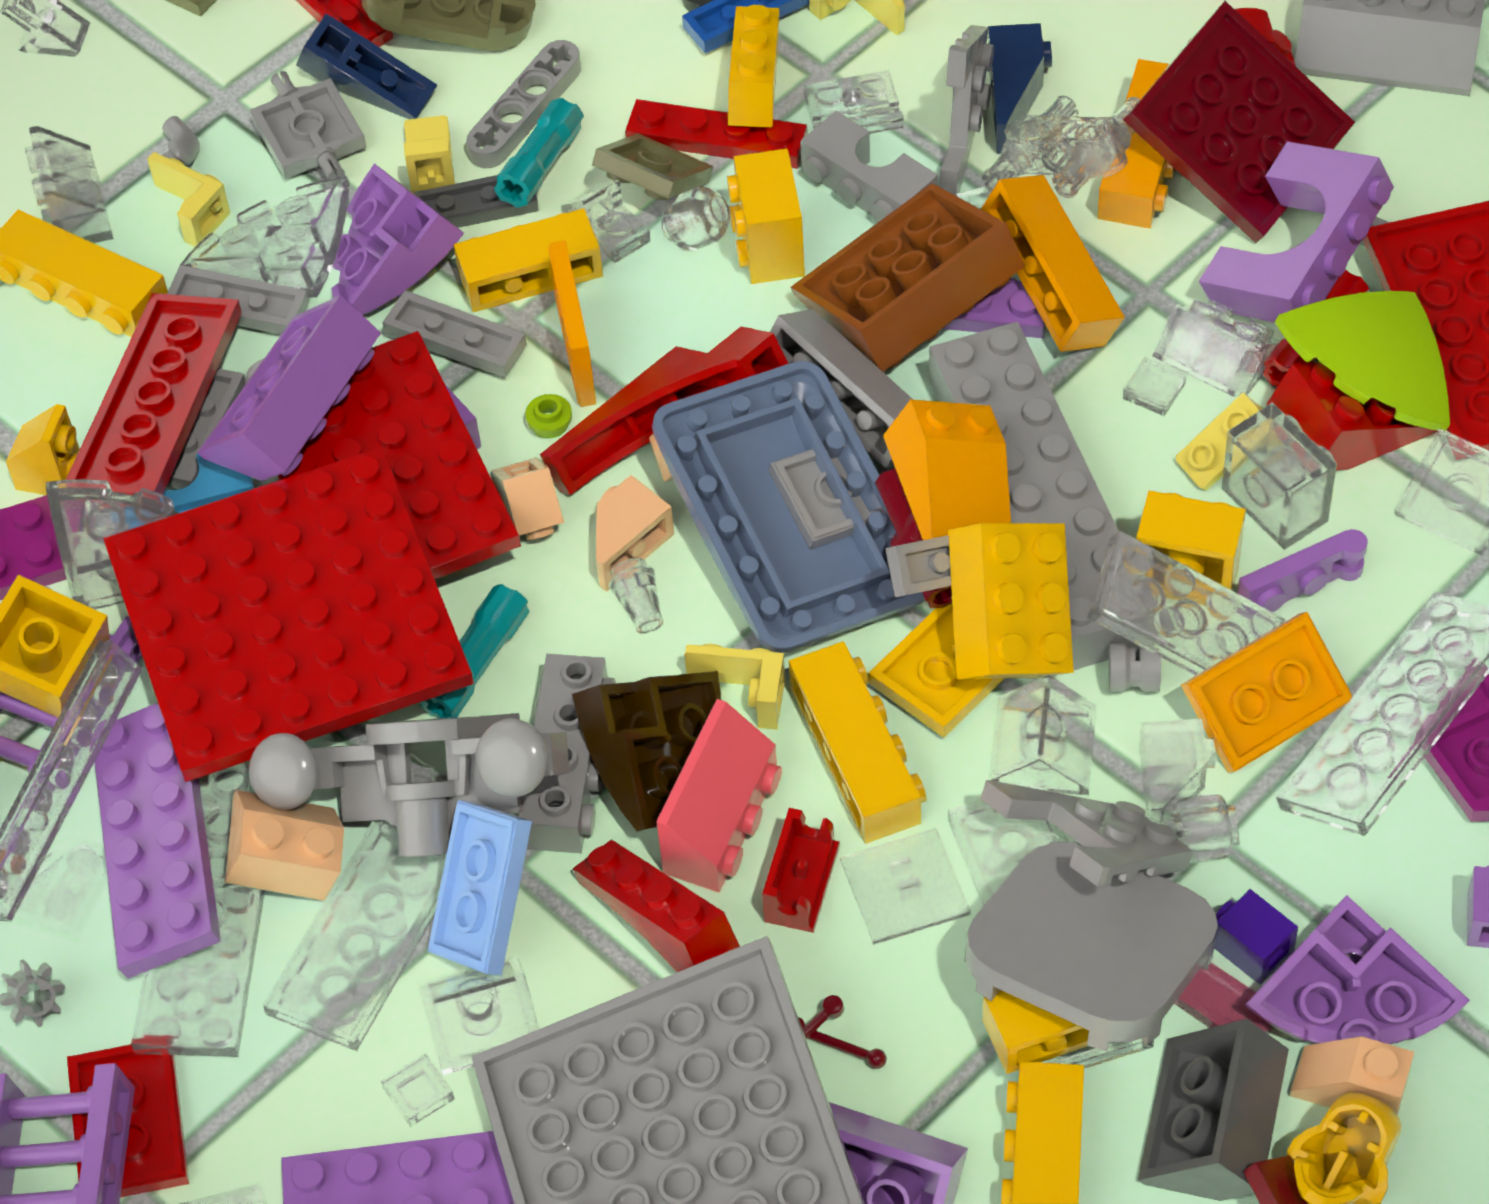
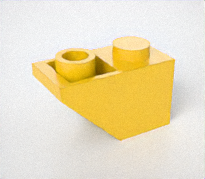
[6,404,80,495]

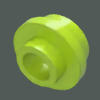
[525,394,572,439]

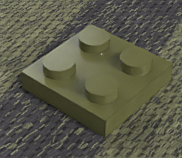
[592,134,714,200]

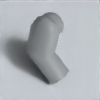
[162,116,200,165]

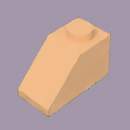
[491,457,564,540]
[596,475,674,592]
[1290,1036,1414,1115]

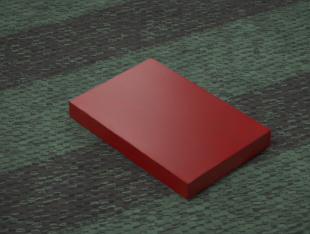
[67,1036,190,1198]

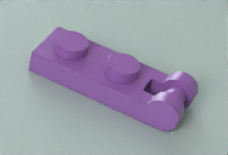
[1236,529,1368,620]

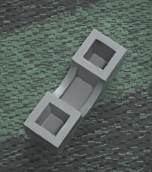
[800,110,938,222]

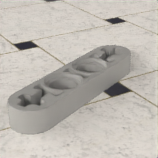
[466,40,581,169]

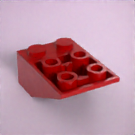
[1266,362,1439,472]

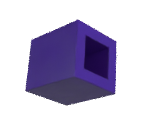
[1214,889,1298,985]

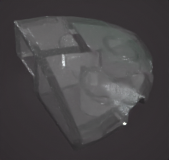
[180,176,350,298]
[46,479,178,610]

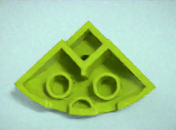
[1274,291,1450,431]

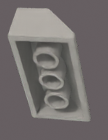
[1294,0,1485,97]

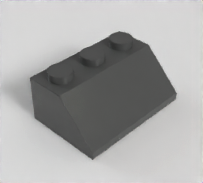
[1138,1019,1289,1201]

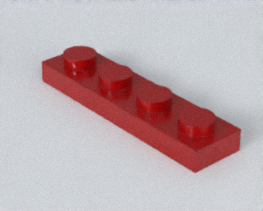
[625,99,808,169]

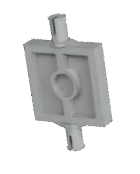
[250,71,367,183]

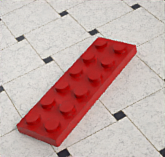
[62,293,242,509]

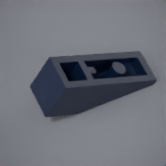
[296,13,437,120]
[988,23,1052,154]

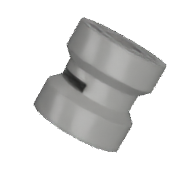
[1108,643,1161,692]

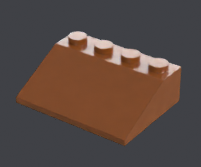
[790,183,1025,372]

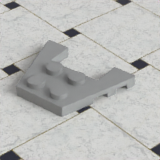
[939,25,994,197]
[980,780,1193,887]

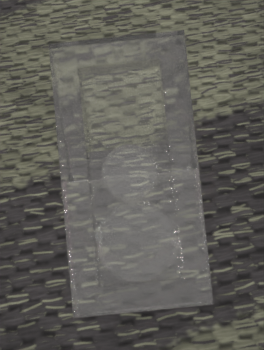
[0,0,91,57]
[561,180,651,264]

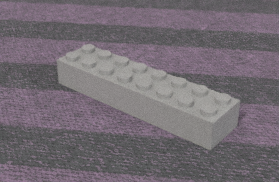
[929,321,1158,670]

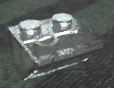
[24,126,114,244]
[1152,300,1280,397]

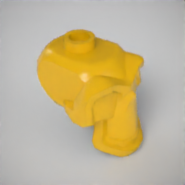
[1286,1092,1402,1204]

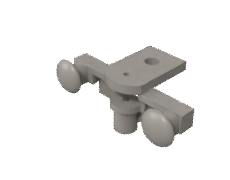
[249,713,569,857]

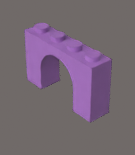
[1199,142,1394,323]

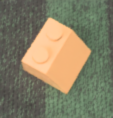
[225,790,344,901]

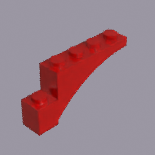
[539,326,789,495]
[572,839,740,972]

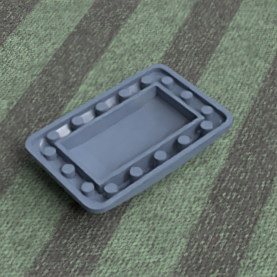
[652,361,926,653]

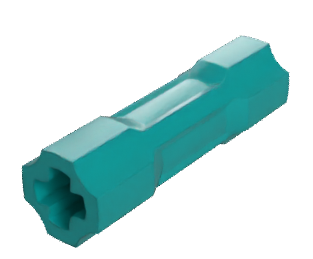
[494,98,584,208]
[419,584,530,718]

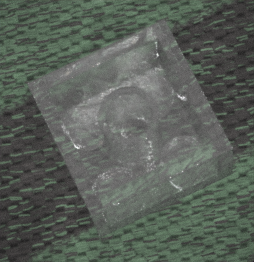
[1221,403,1337,550]

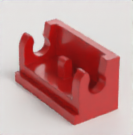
[762,807,840,933]

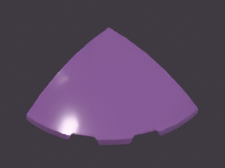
[331,163,464,315]
[1245,895,1470,1044]

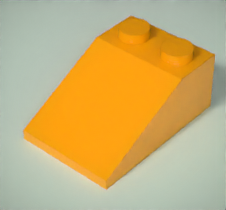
[883,399,1011,540]

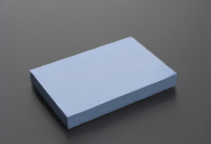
[428,800,532,976]

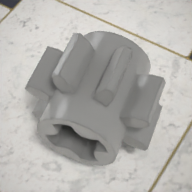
[0,959,65,1026]

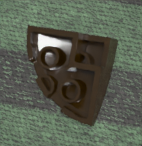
[572,671,721,832]

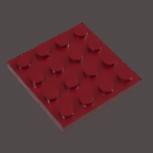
[1123,1,1355,243]

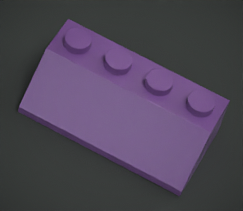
[197,295,381,481]
[829,1102,968,1204]

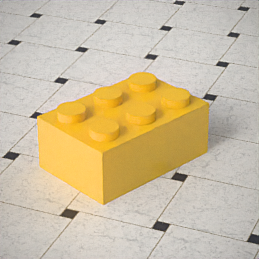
[948,523,1074,679]

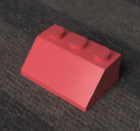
[656,699,782,893]

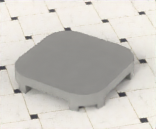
[964,842,1218,1051]

